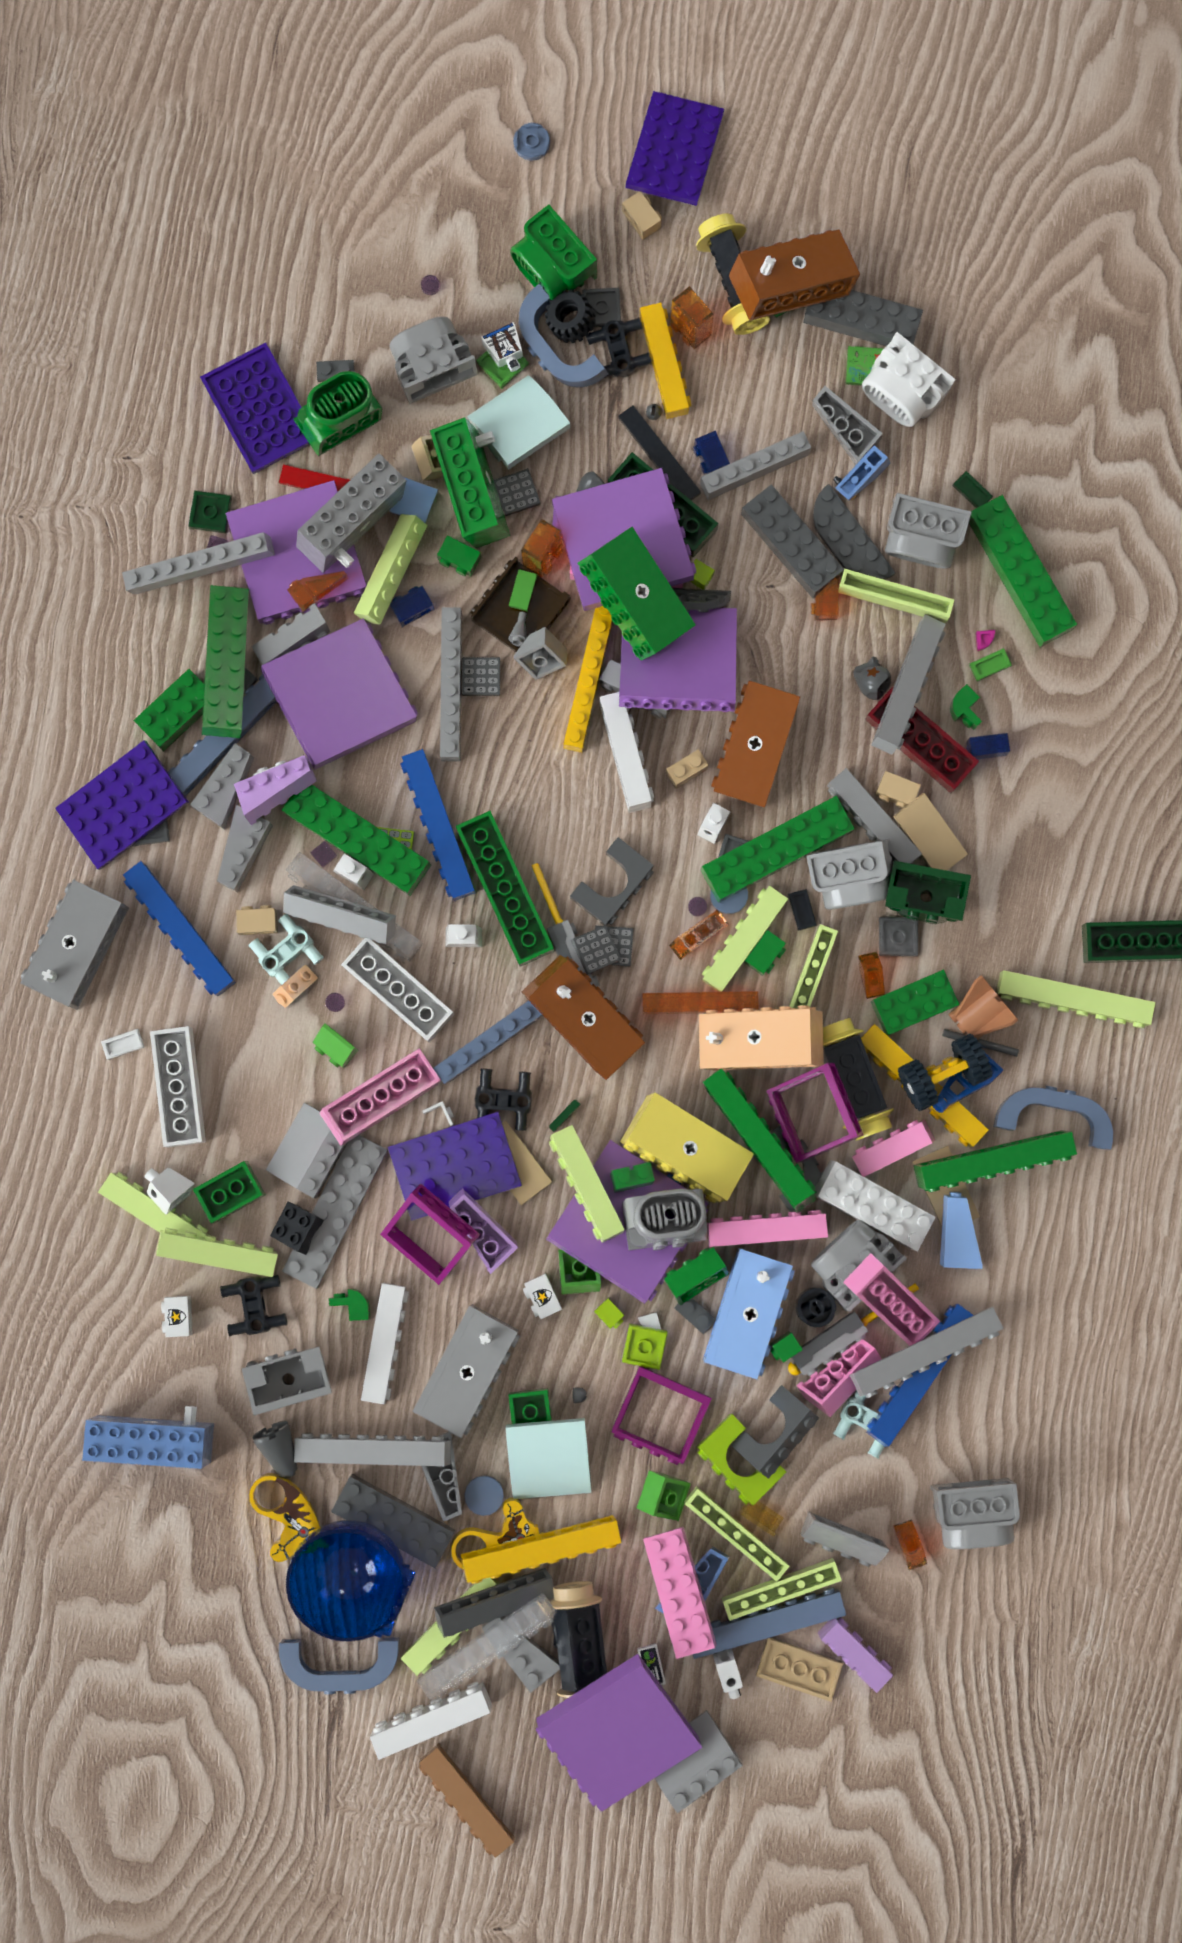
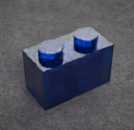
[692,430,730,474]
[390,586,435,627]
[966,733,1010,760]

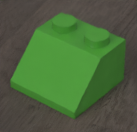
[312,1023,359,1068]
[558,1250,601,1295]
[637,1470,691,1521]

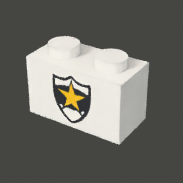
[523,1273,562,1319]
[161,1296,192,1337]

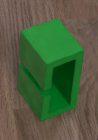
[437,535,482,577]
[744,930,786,976]
[610,1162,655,1193]
[770,1331,803,1363]

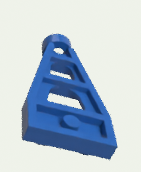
[933,1054,1003,1113]

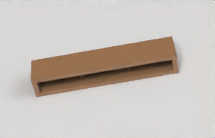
[419,1743,515,1858]

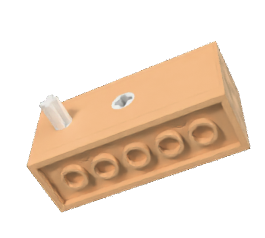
[699,1006,824,1071]

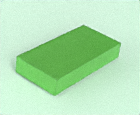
[509,570,537,611]
[969,648,1012,682]

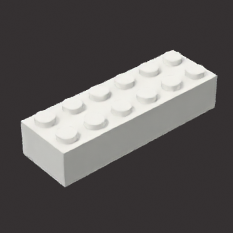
[600,692,654,813]
[341,938,454,1042]
[150,1026,206,1147]
[815,1160,935,1252]
[370,1681,492,1760]

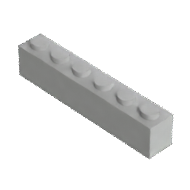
[700,431,811,500]
[827,768,922,865]
[283,885,396,944]

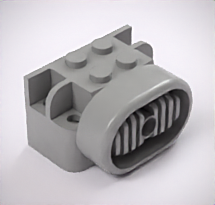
[390,316,477,404]
[885,493,971,569]
[807,839,892,910]
[622,1189,707,1250]
[811,1219,907,1312]
[242,1347,332,1415]
[930,1478,1020,1549]

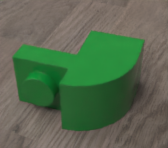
[950,684,982,730]
[329,1289,370,1321]

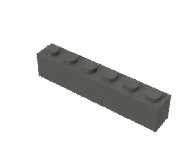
[434,1568,554,1638]

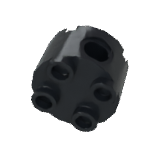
[795,1287,836,1328]

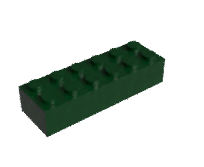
[608,452,719,558]
[1082,920,1182,963]

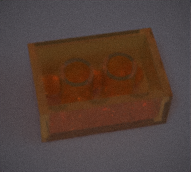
[670,286,714,349]
[521,519,563,578]

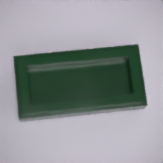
[952,471,993,508]
[549,1100,581,1132]

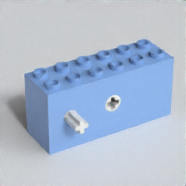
[703,1248,795,1379]

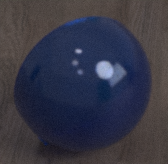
[286,1520,416,1642]

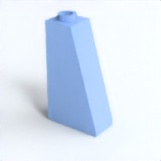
[940,1192,983,1269]

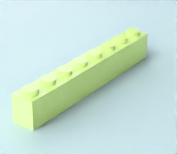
[996,970,1155,1029]

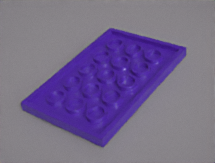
[625,91,724,206]
[200,342,310,474]
[55,740,189,870]
[388,1111,522,1221]

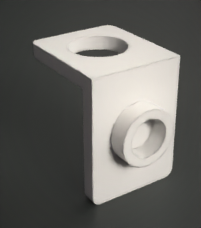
[422,1102,454,1126]

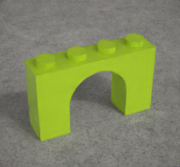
[696,1414,786,1506]

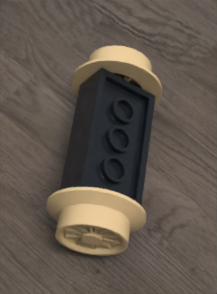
[547,1581,607,1699]

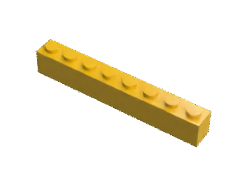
[563,606,613,753]
[861,1024,989,1147]
[460,1515,621,1584]

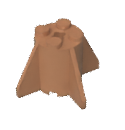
[948,975,1018,1039]

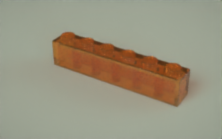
[642,991,759,1014]

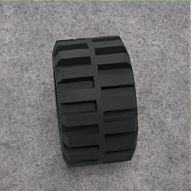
[545,290,596,343]

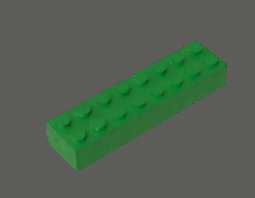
[969,494,1077,647]
[201,585,249,738]
[282,785,431,896]
[700,796,855,903]
[455,811,554,967]
[703,1068,817,1213]
[913,1130,1077,1192]

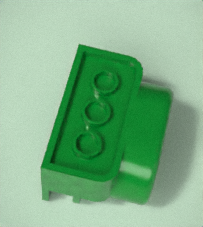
[510,204,597,300]
[294,371,383,457]

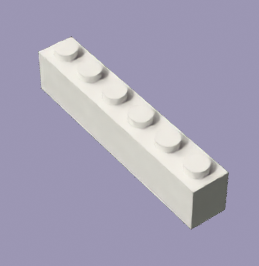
[361,1283,409,1404]

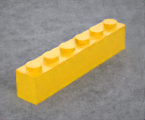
[639,302,692,419]

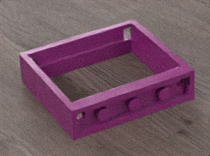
[767,1063,864,1163]
[380,1184,480,1285]
[611,1366,711,1465]

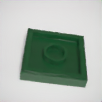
[188,490,232,534]

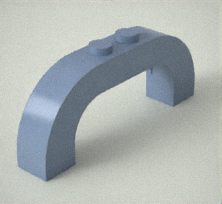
[519,284,608,387]
[993,1086,1113,1150]
[279,1637,400,1694]

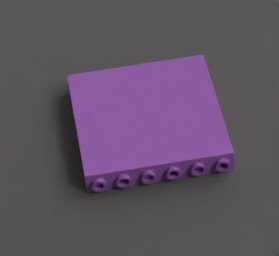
[552,468,696,611]
[226,480,367,625]
[619,608,737,712]
[261,618,418,770]
[546,1140,708,1304]
[536,1654,702,1812]

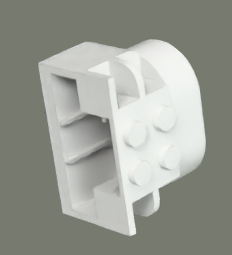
[862,332,956,427]

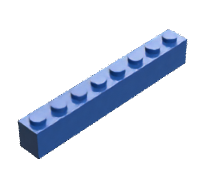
[400,749,475,901]
[123,861,236,996]
[866,1304,973,1447]

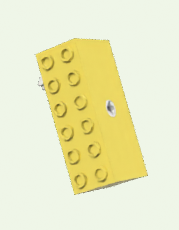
[620,1092,754,1203]

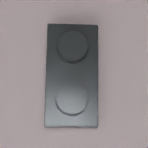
[316,360,355,382]
[674,1298,716,1334]

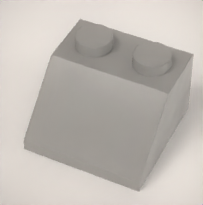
[514,627,567,680]

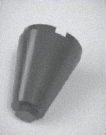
[252,1421,298,1479]

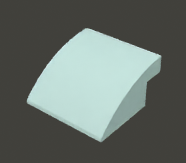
[467,375,570,470]
[506,1418,591,1499]

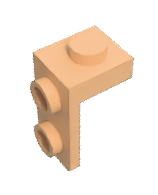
[272,965,318,1008]

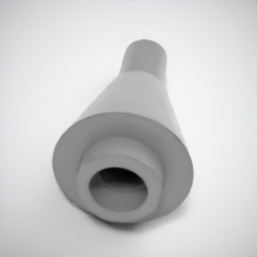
[508,612,527,646]

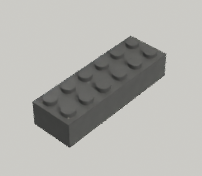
[803,290,923,349]
[741,484,844,599]
[331,1474,455,1568]

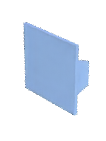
[390,477,438,523]

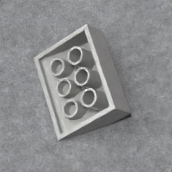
[266,1103,348,1198]
[800,1512,889,1567]
[655,1710,742,1813]

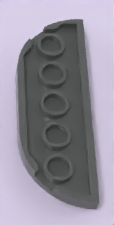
[813,484,895,580]
[672,588,731,612]

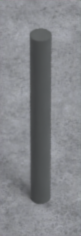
[942,1029,1019,1057]

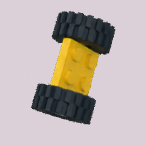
[898,1033,993,1112]

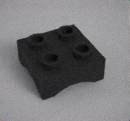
[270,1201,324,1255]

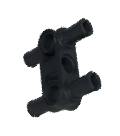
[587,317,652,378]
[475,1068,532,1131]
[220,1275,288,1337]

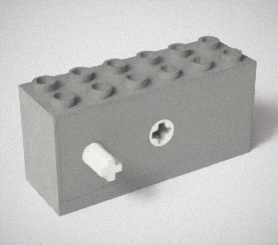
[296,454,407,573]
[20,879,129,1010]
[412,1304,520,1438]

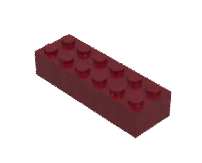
[865,687,979,793]

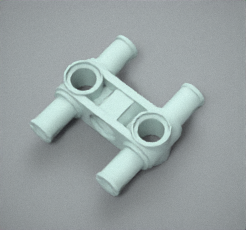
[248,914,324,985]
[833,1390,885,1459]

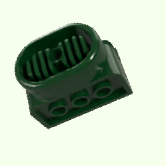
[885,861,971,924]

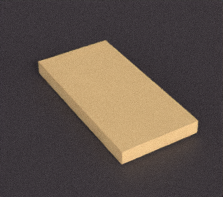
[893,793,968,870]
[502,1120,552,1205]
[912,1146,980,1227]
[756,1637,844,1702]

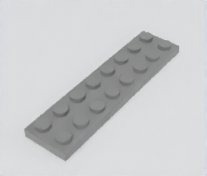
[282,1135,388,1289]

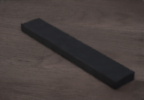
[618,405,701,501]

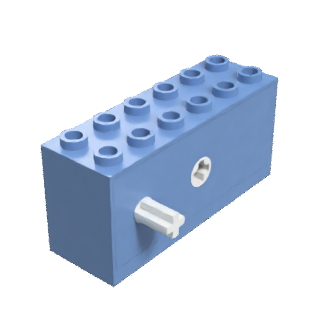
[82,1406,214,1469]

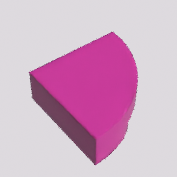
[975,630,995,651]

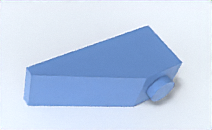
[835,445,890,500]

